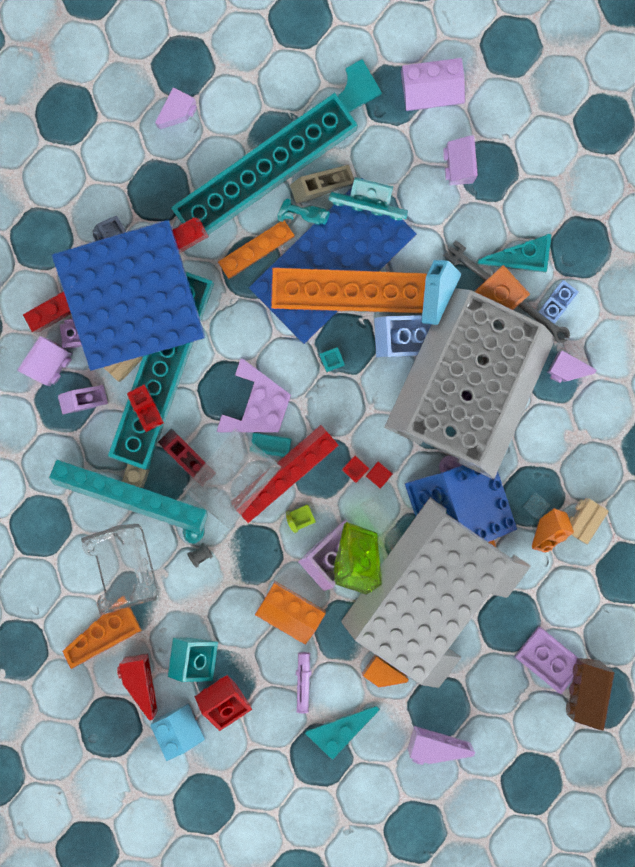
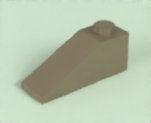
[290,164,354,204]

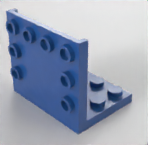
[404,465,517,542]

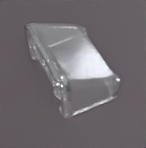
[81,523,159,615]

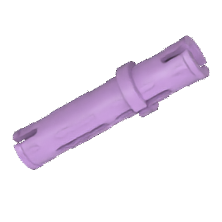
[296,652,312,714]

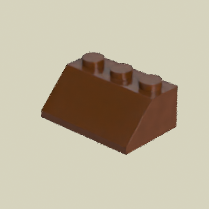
[566,658,614,731]

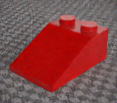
[117,653,158,720]

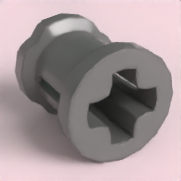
[187,543,213,568]

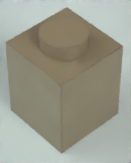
[122,464,150,488]

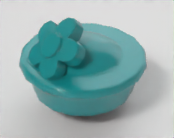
[182,528,205,544]

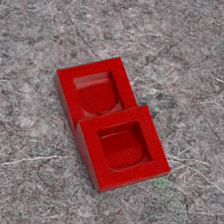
[126,384,164,432]

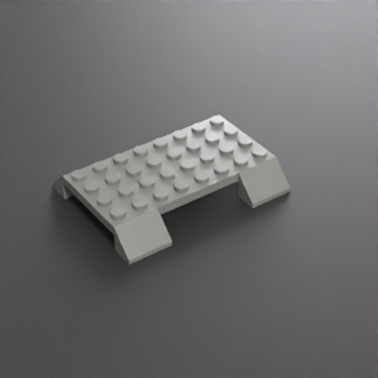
[341,498,531,688]

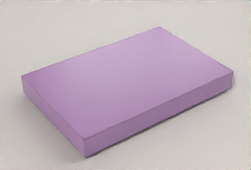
[514,626,578,694]

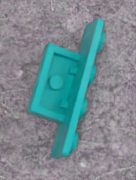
[329,177,408,221]

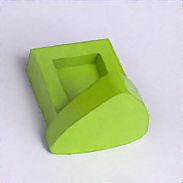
[285,504,316,533]

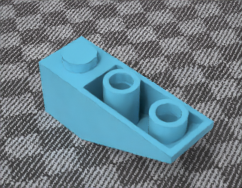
[422,260,461,325]

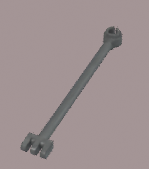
[443,240,570,343]

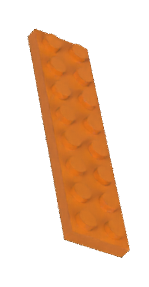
[271,268,428,313]

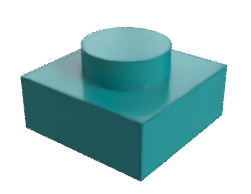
[319,347,345,373]

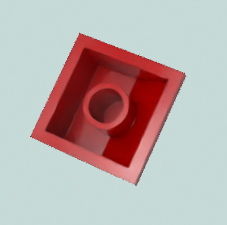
[194,675,252,731]

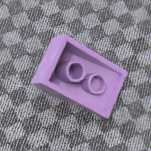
[18,336,72,386]
[298,520,371,591]
[407,726,475,765]

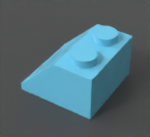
[150,703,205,761]

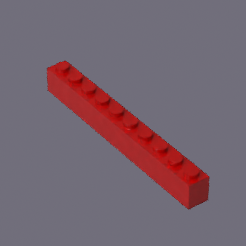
[23,217,209,332]

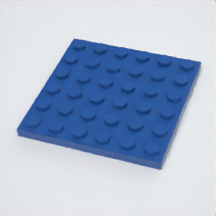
[52,220,205,371]

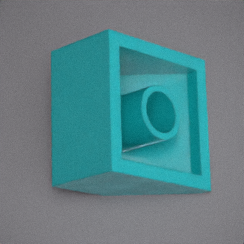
[167,637,218,682]

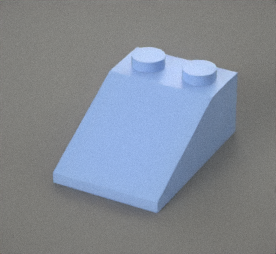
[374,315,431,357]

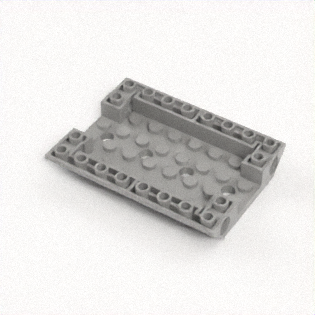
[384,288,555,479]

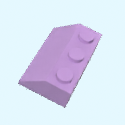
[401,58,465,111]

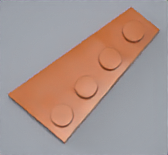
[62,596,142,669]

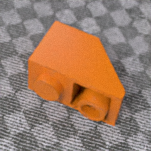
[532,509,574,553]
[362,654,409,688]

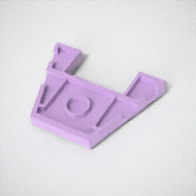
[217,359,291,432]

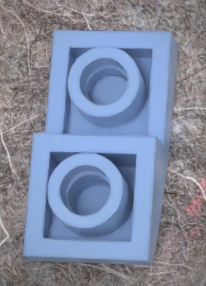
[539,280,579,324]

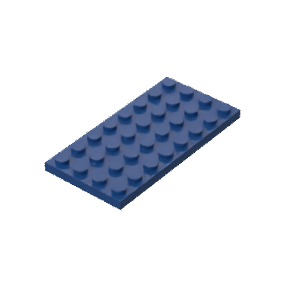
[249,178,417,344]

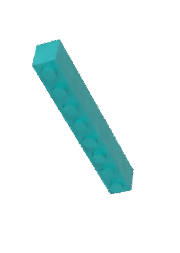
[49,459,208,534]

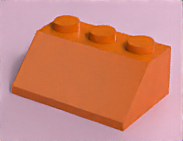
[255,581,326,645]

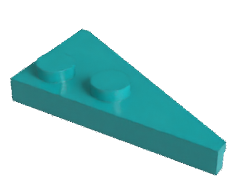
[477,234,552,273]
[305,706,380,760]

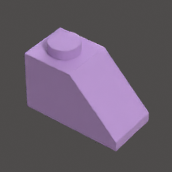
[155,87,197,129]
[547,351,597,383]
[58,385,108,414]

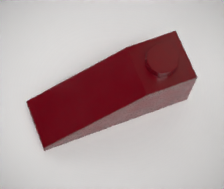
[158,428,216,487]

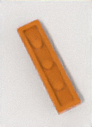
[218,220,295,279]

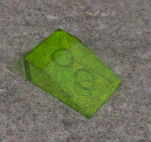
[334,522,382,595]

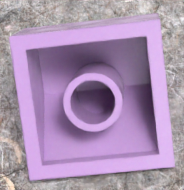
[443,135,478,185]

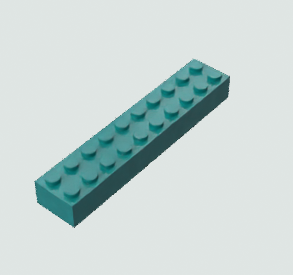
[171,92,358,235]
[108,271,214,470]

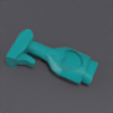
[277,198,330,225]

